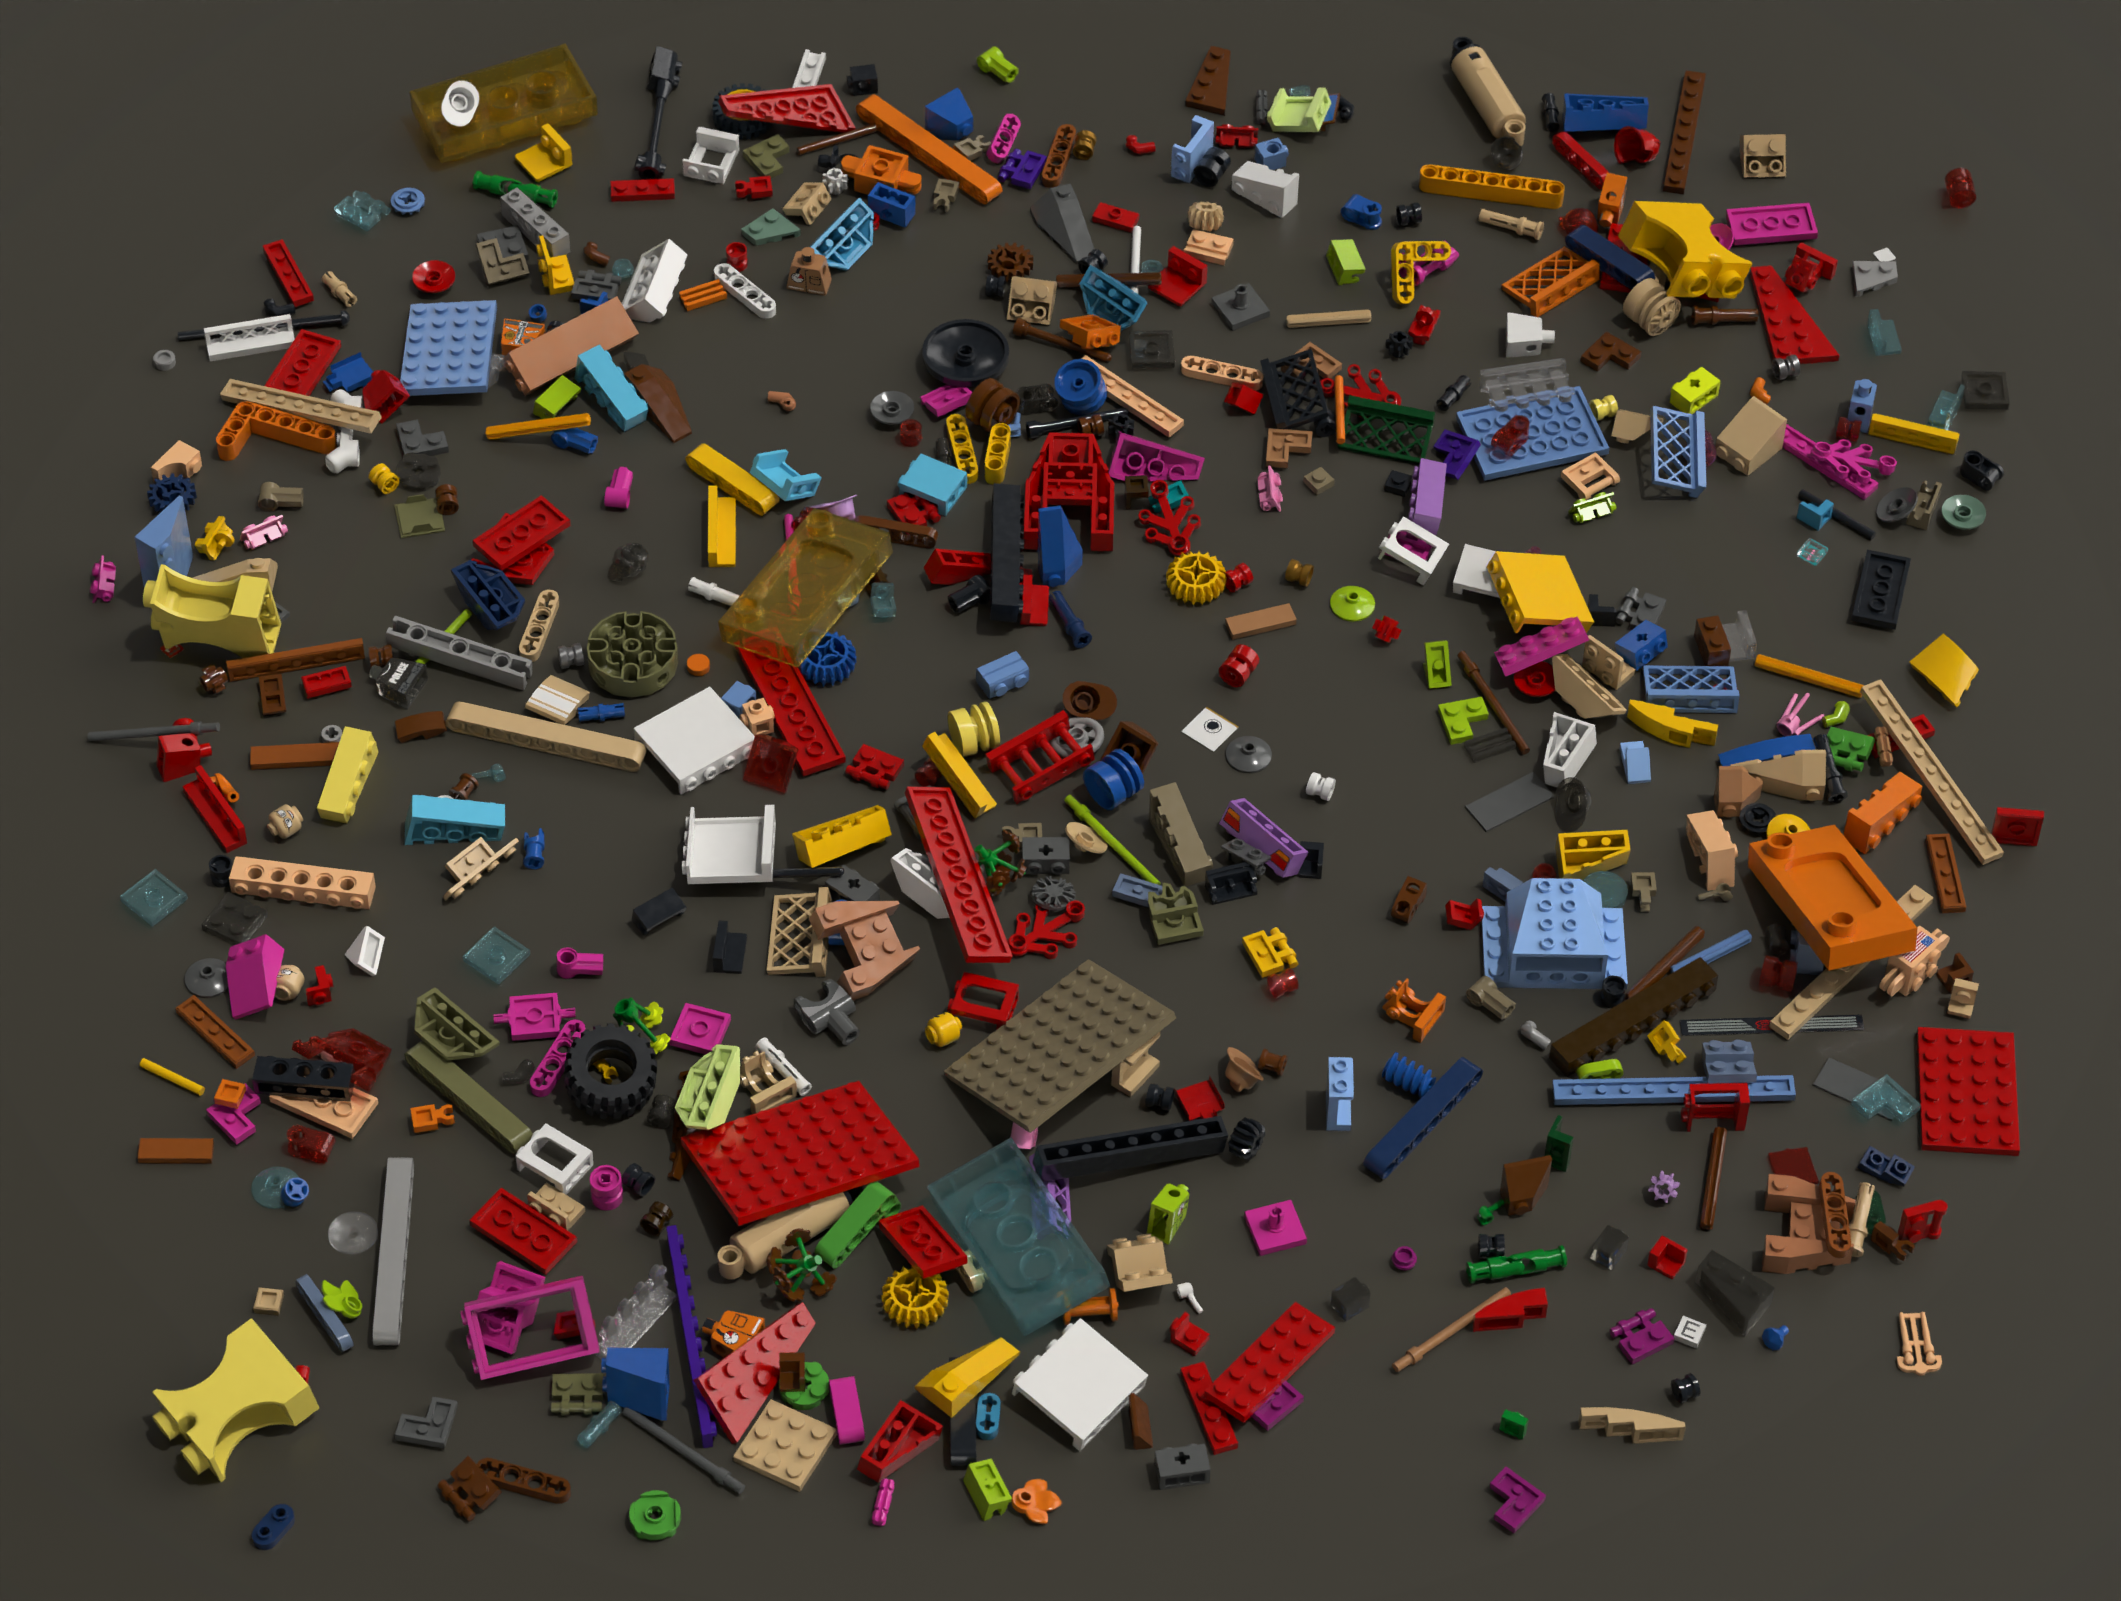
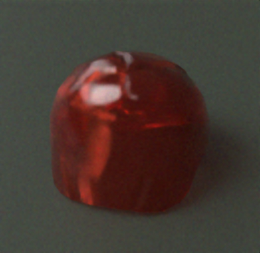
[1559,208,1598,235]

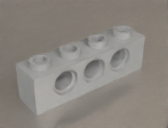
[500,188,570,257]

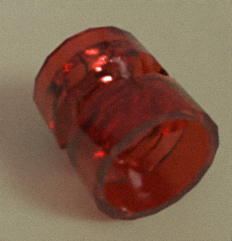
[1945,168,1977,208]
[1759,955,1798,992]

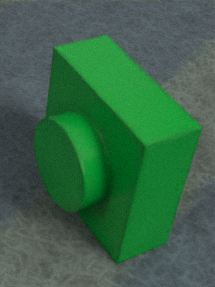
[1500,1409,1529,1440]

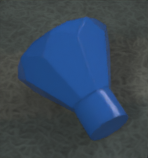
[1762,1325,1789,1350]

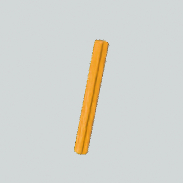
[485,413,591,440]
[1755,654,1864,698]

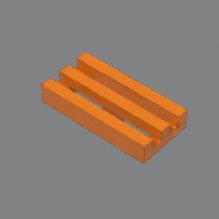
[679,279,727,311]

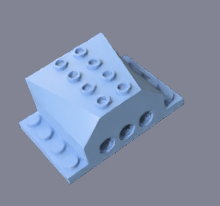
[1481,878,1628,990]

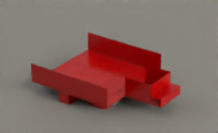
[1174,1075,1225,1121]

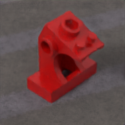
[1785,242,1838,292]

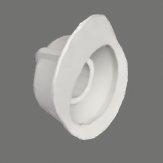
[441,81,479,127]

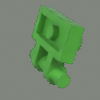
[1827,727,1875,772]

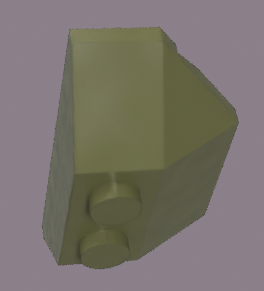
[414,987,500,1060]

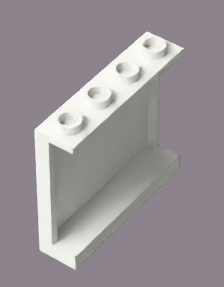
[634,687,757,795]
[682,805,776,884]
[1012,1318,1148,1451]

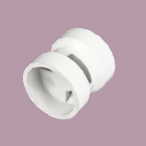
[1306,772,1336,801]

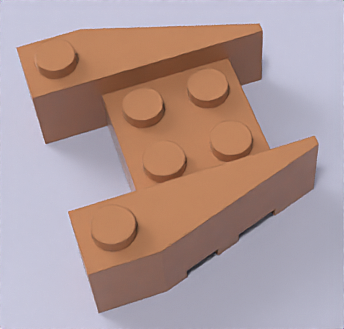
[809,901,920,1000]
[1762,1174,1855,1274]

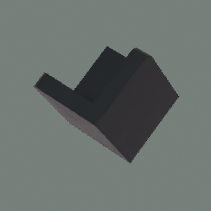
[1587,594,1617,627]
[1298,841,1324,879]

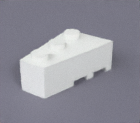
[1543,712,1597,790]

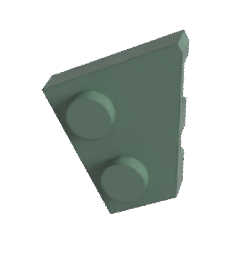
[741,208,801,246]

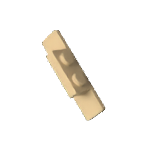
[443,837,519,901]

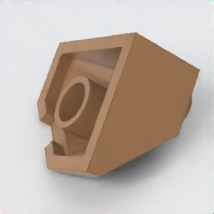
[1714,766,1763,817]

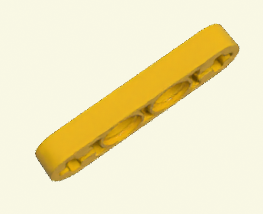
[946,414,978,484]

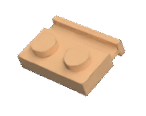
[1184,229,1234,266]

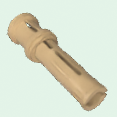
[1479,209,1544,240]
[1849,1182,1875,1257]

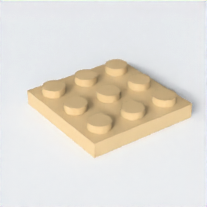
[733,1399,837,1492]

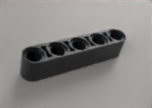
[949,1357,977,1466]

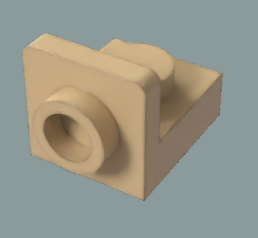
[1947,978,1979,1019]

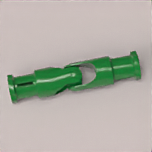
[472,170,558,208]
[1466,1245,1567,1284]

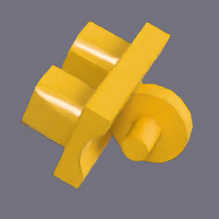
[195,516,235,560]

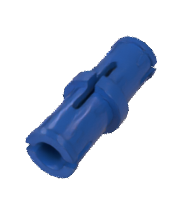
[578,703,625,722]

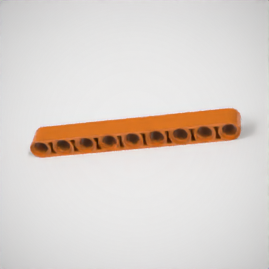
[856,94,1003,205]

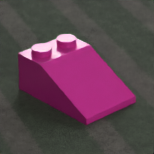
[226,934,284,1020]

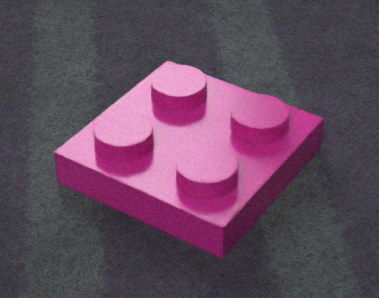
[670,1003,731,1055]

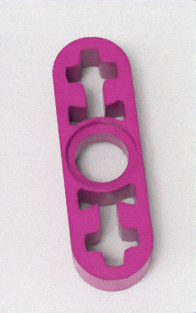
[987,114,1021,163]

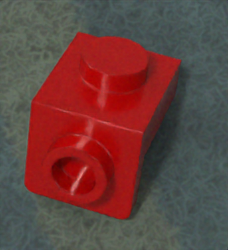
[1445,898,1484,930]
[305,965,334,1006]

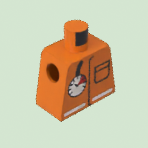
[702,1311,765,1357]

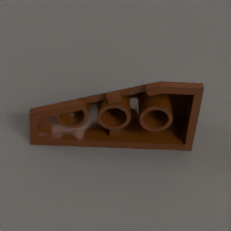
[624,364,692,443]

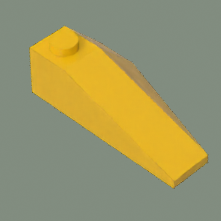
[915,1337,1020,1418]

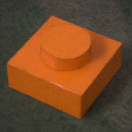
[214,1079,246,1109]

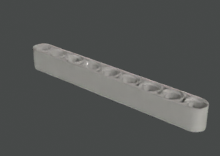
[373,1158,414,1345]

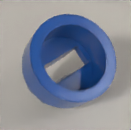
[529,304,547,323]

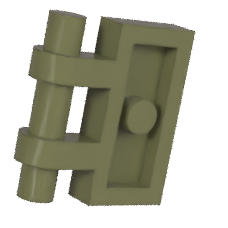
[551,1373,603,1415]

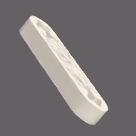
[714,263,776,319]

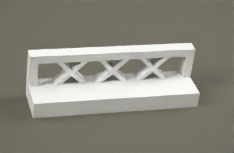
[204,314,295,362]

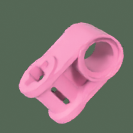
[1009,1122,1038,1149]

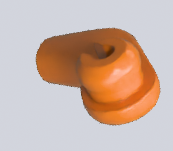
[210,773,239,802]

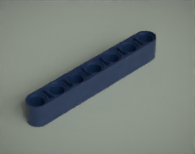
[1363,1057,1483,1179]

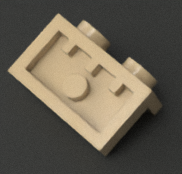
[783,183,831,225]
[527,1183,585,1231]

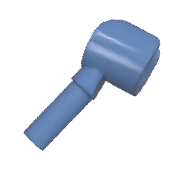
[1008,413,1021,437]

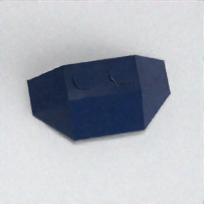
[451,560,525,630]

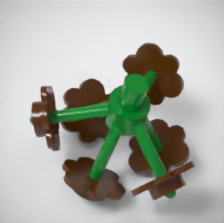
[975,830,1026,897]
[767,1228,837,1301]

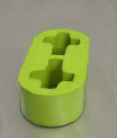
[1576,1059,1624,1079]

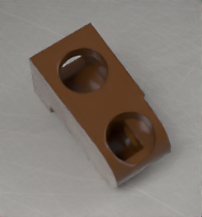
[1391,876,1427,923]

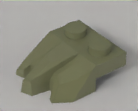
[1148,883,1204,945]

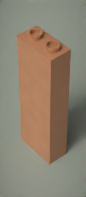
[503,296,639,396]

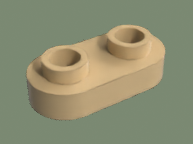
[956,1248,985,1293]

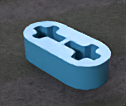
[976,1393,1001,1440]

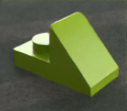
[1423,640,1452,688]

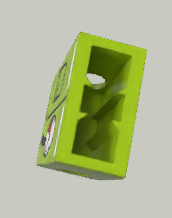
[1147,1184,1190,1245]

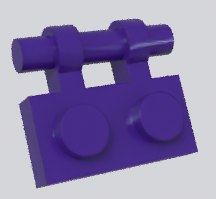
[998,149,1047,189]

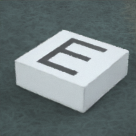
[1674,1316,1706,1349]

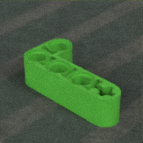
[814,1181,901,1269]

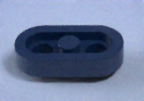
[252,1504,295,1550]

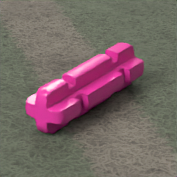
[872,1478,895,1526]

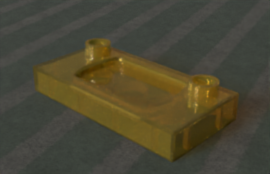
[718,508,893,668]

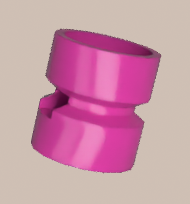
[589,1165,623,1211]

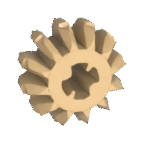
[1188,201,1224,232]

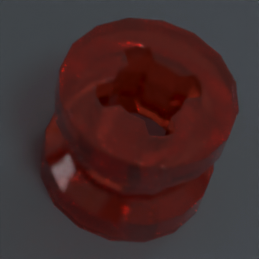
[900,419,922,447]

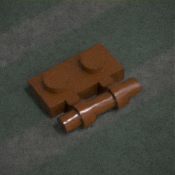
[437,1456,502,1521]

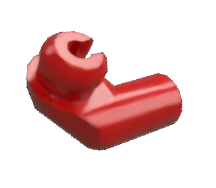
[1125,135,1156,154]

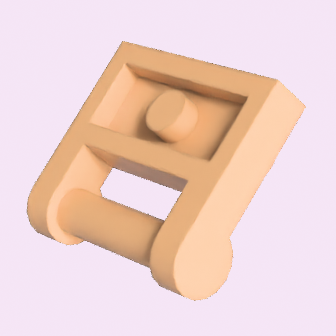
[1561,452,1620,501]

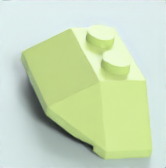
[675,1044,740,1130]

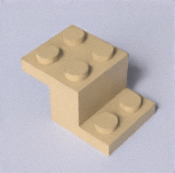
[1106,1234,1173,1292]

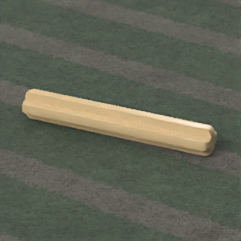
[1286,309,1371,328]

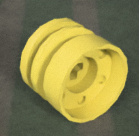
[947,701,1000,757]

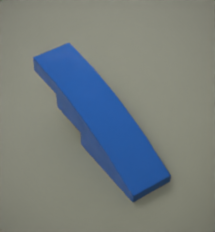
[1718,734,1816,766]

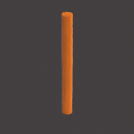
[1334,375,1345,444]

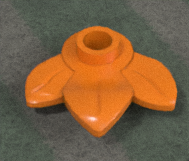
[1011,1479,1062,1524]

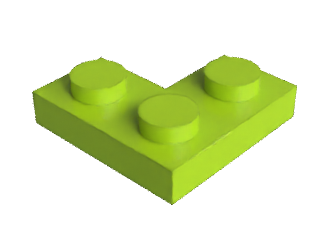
[1438,697,1489,745]

